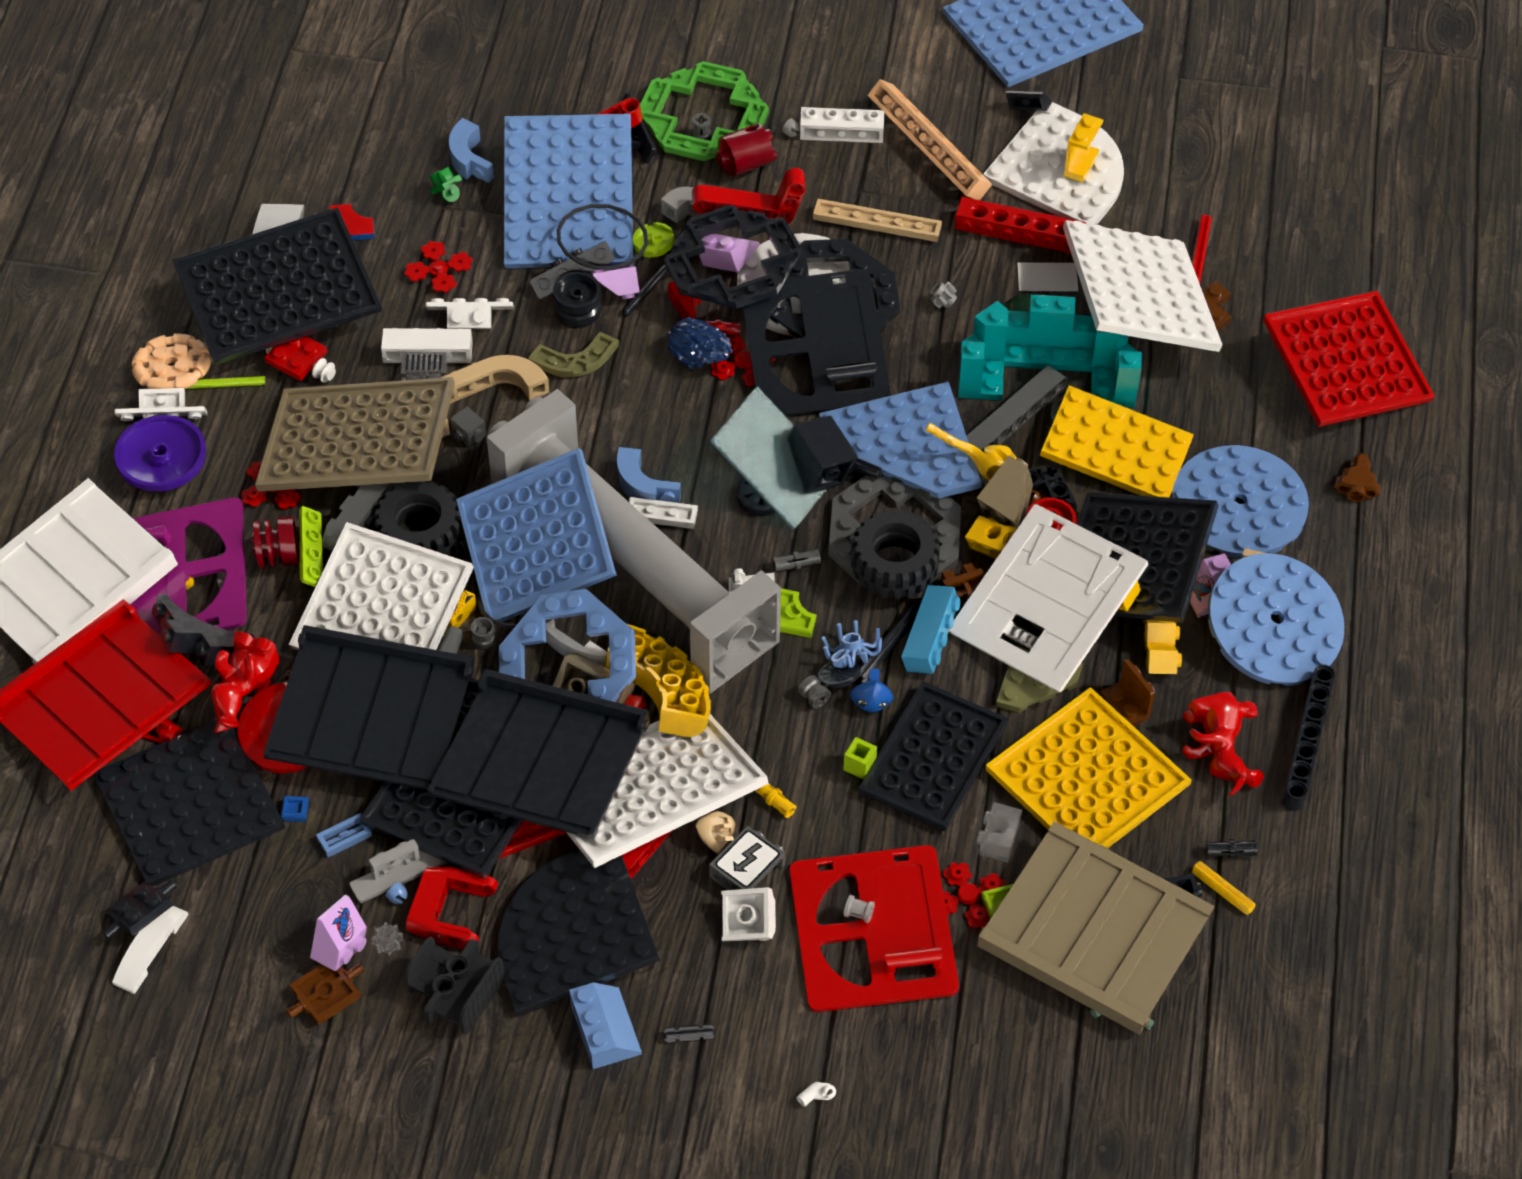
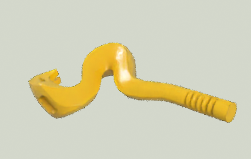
[925,423,1017,481]

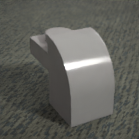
[661,187,702,223]

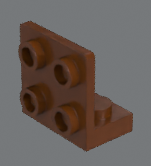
[1100,659,1155,727]

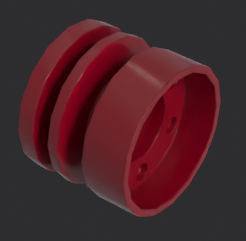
[252,516,299,569]

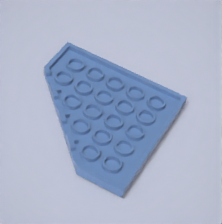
[819,382,982,499]

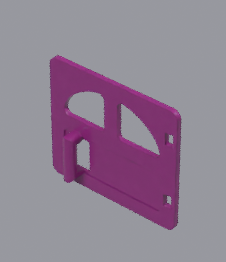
[130,498,247,635]

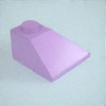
[589,265,640,299]

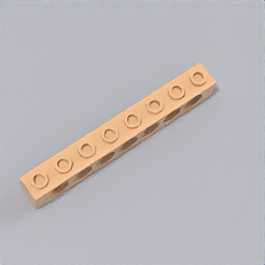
[868,79,992,200]

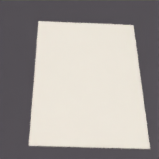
[1017,263,1078,291]

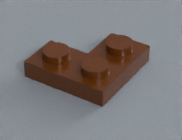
[1202,281,1232,332]

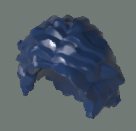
[667,317,733,370]

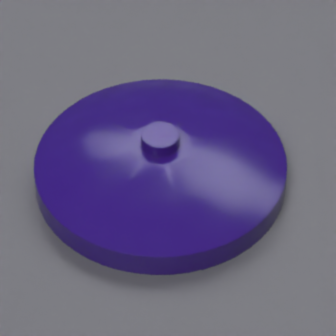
[114,415,207,491]

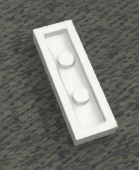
[629,497,698,529]

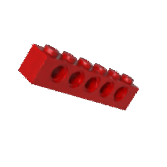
[955,197,1086,253]

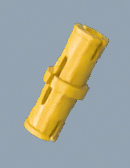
[755,784,797,818]

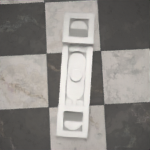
[546,619,607,668]
[112,906,188,994]

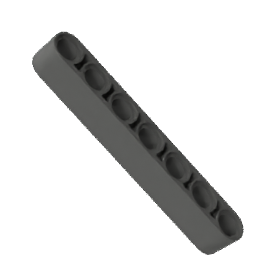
[967,366,1068,452]

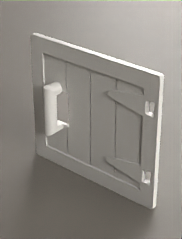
[949,504,1148,693]

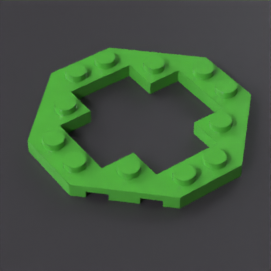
[640,61,769,161]

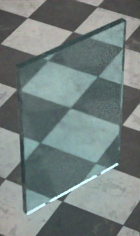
[710,386,827,529]

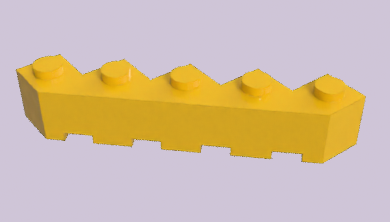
[1143,619,1182,674]

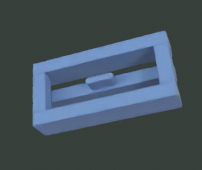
[316,813,372,858]

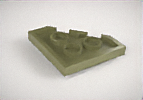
[996,646,1083,713]

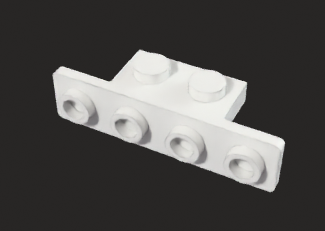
[426,298,514,329]
[115,388,207,421]

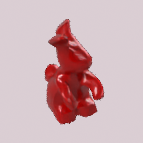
[211,631,280,733]
[1182,692,1264,796]

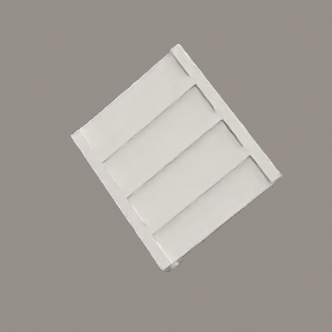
[0,478,178,664]

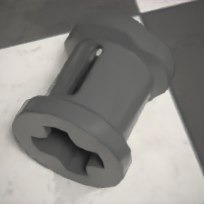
[692,113,711,140]

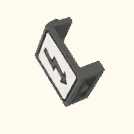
[709,826,786,890]

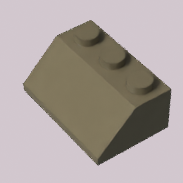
[553,653,637,704]

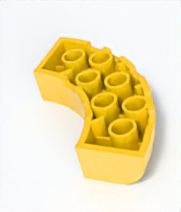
[606,624,711,737]

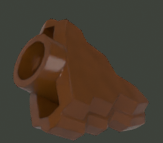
[1334,453,1380,502]

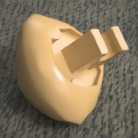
[695,811,735,854]

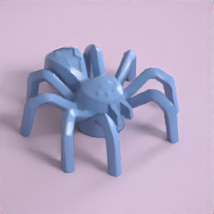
[822,620,882,668]

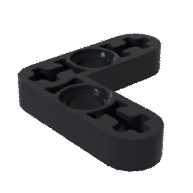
[1029,464,1077,513]

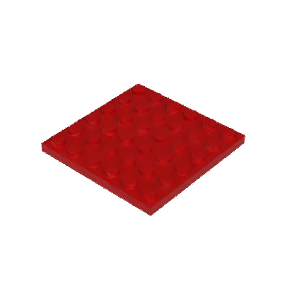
[1262,291,1435,427]

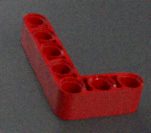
[691,168,806,224]

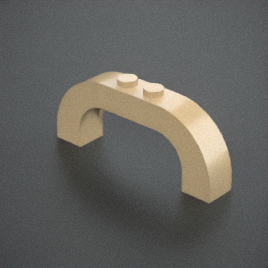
[441,355,549,438]

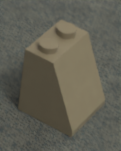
[977,455,1033,529]

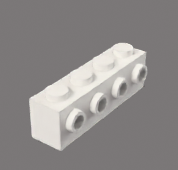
[800,107,884,143]
[381,328,473,363]

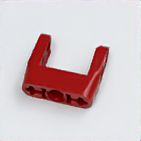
[406,867,498,949]

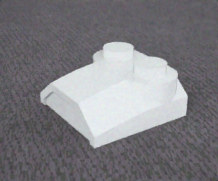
[721,887,776,941]

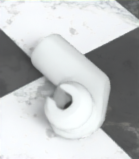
[796,1082,836,1107]

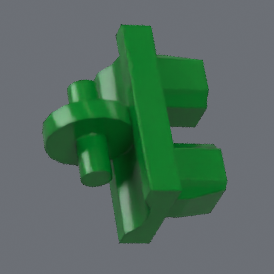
[428,167,462,202]

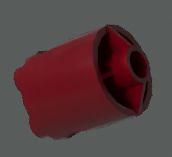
[716,123,777,177]

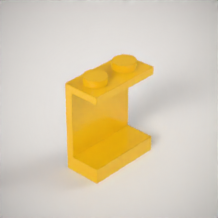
[1064,113,1103,183]

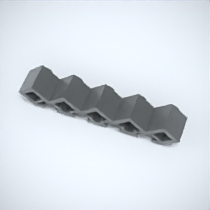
[322,482,405,551]

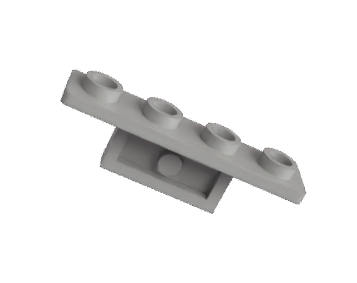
[350,839,447,903]

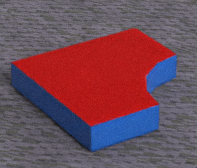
[330,204,374,240]

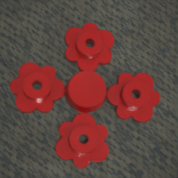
[404,241,473,293]
[711,336,776,387]
[241,461,301,509]
[943,862,1006,929]

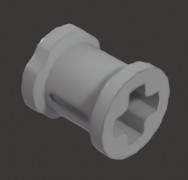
[844,895,875,923]

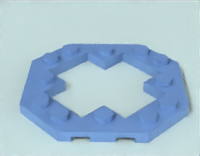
[499,589,636,702]

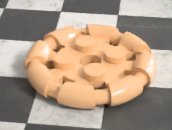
[132,333,211,389]

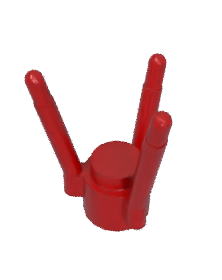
[141,718,182,744]

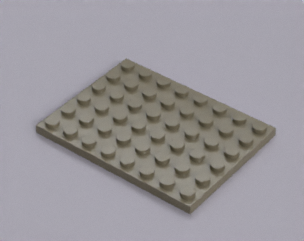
[255,377,455,491]

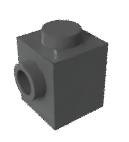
[450,406,486,447]

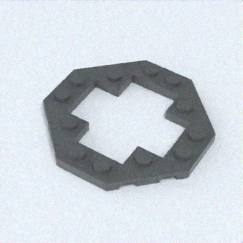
[828,476,961,583]

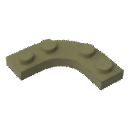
[528,332,619,377]

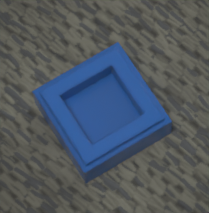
[281,796,309,822]

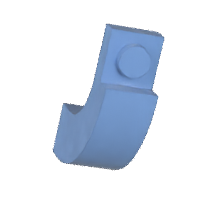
[449,118,494,183]
[617,447,681,503]

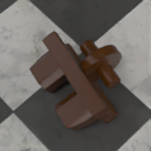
[940,563,984,601]

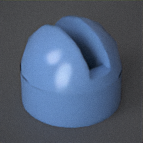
[385,882,408,904]

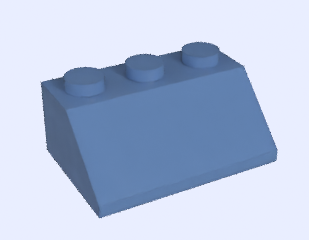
[569,982,642,1069]

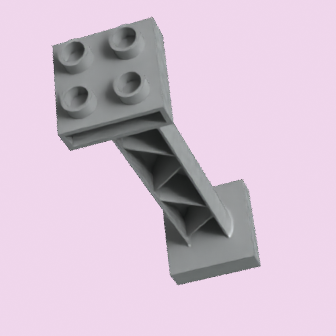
[487,389,781,694]

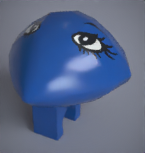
[849,669,894,713]

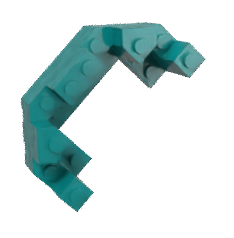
[958,295,1142,409]

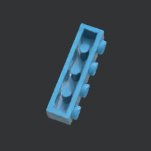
[901,585,960,674]

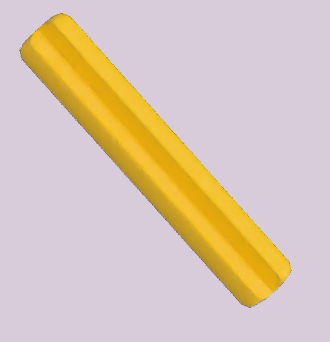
[1192,861,1255,915]

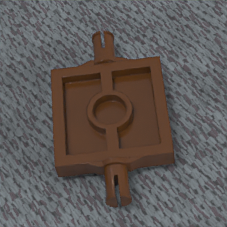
[286,963,364,1025]

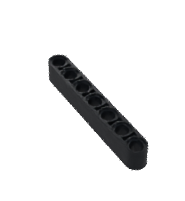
[1283,665,1335,811]

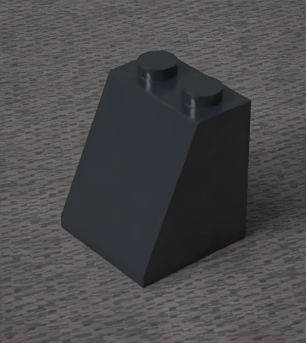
[787,415,858,494]

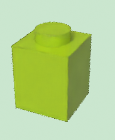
[844,737,877,780]

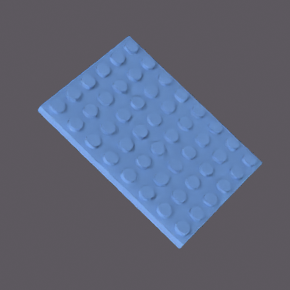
[943,0,1144,88]
[504,114,633,268]

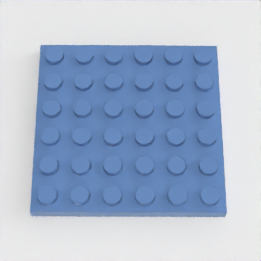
[456,448,617,625]

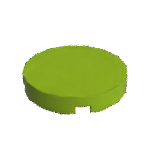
[633,222,675,258]

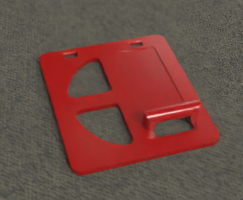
[790,845,959,1012]

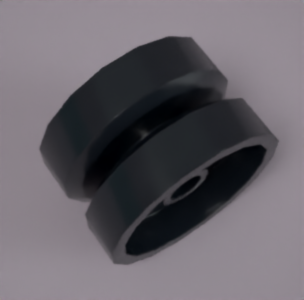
[553,271,602,328]

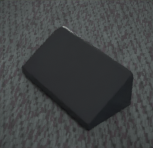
[1005,91,1052,111]

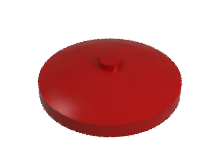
[238,682,307,774]

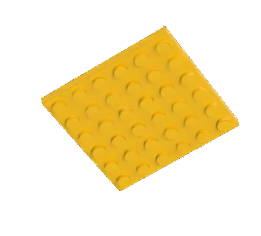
[985,687,1191,848]

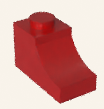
[668,282,701,319]

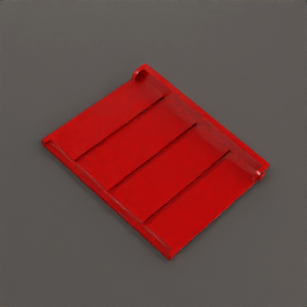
[0,599,212,791]

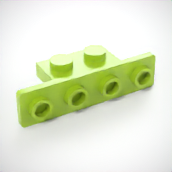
[299,506,323,587]

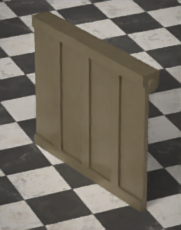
[977,821,1215,1035]

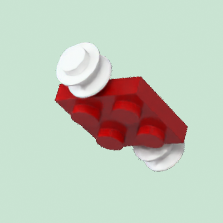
[265,336,336,383]

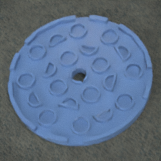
[1171,445,1309,559]
[1208,553,1344,686]

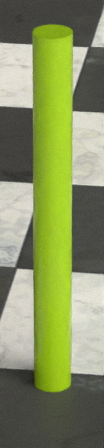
[186,376,266,389]

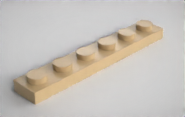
[813,199,942,242]

